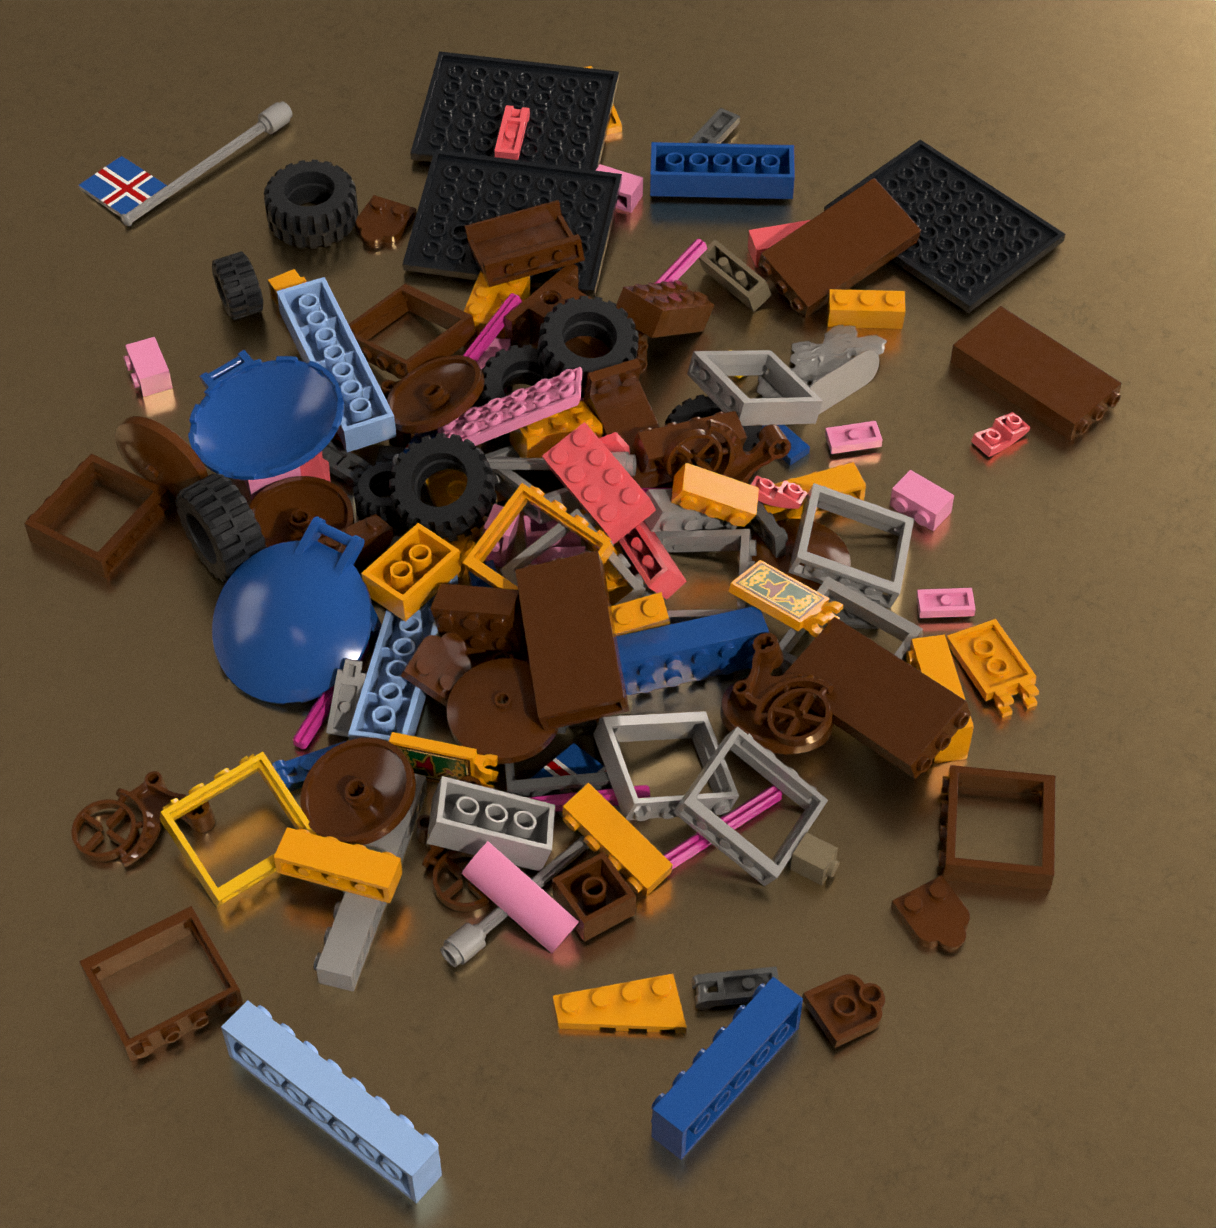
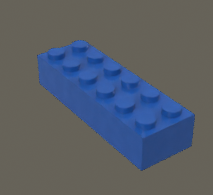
[650,142,795,199]
[616,606,769,695]
[651,977,803,1160]

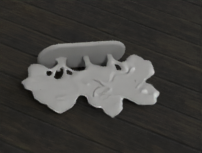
[757,325,887,414]

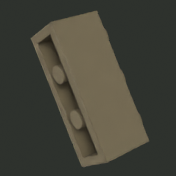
[699,240,771,312]

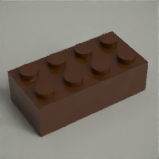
[616,280,715,338]

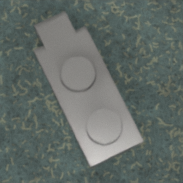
[326,659,366,737]

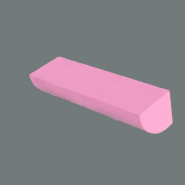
[462,841,579,954]

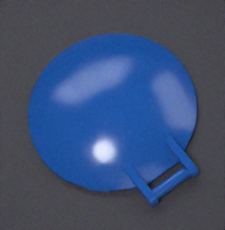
[188,350,344,480]
[212,516,372,704]

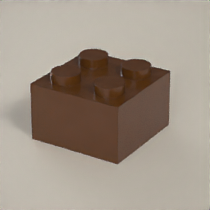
[552,852,636,942]

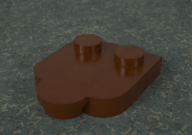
[356,195,417,246]
[400,633,471,707]
[891,875,970,950]
[802,974,885,1048]

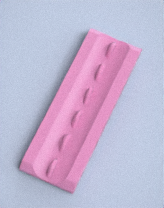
[437,367,582,446]

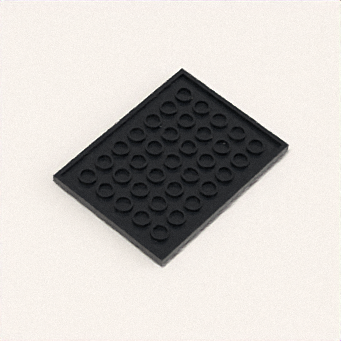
[410,51,619,170]
[824,139,1066,313]
[402,149,622,297]

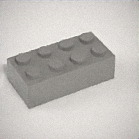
[427,776,555,871]

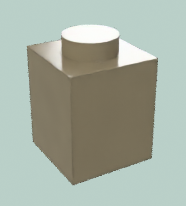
[790,832,839,885]

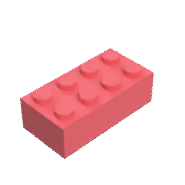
[542,422,656,544]

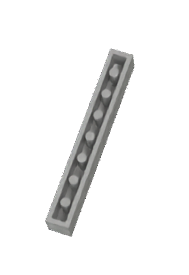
[313,774,428,992]

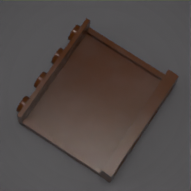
[465,200,585,287]

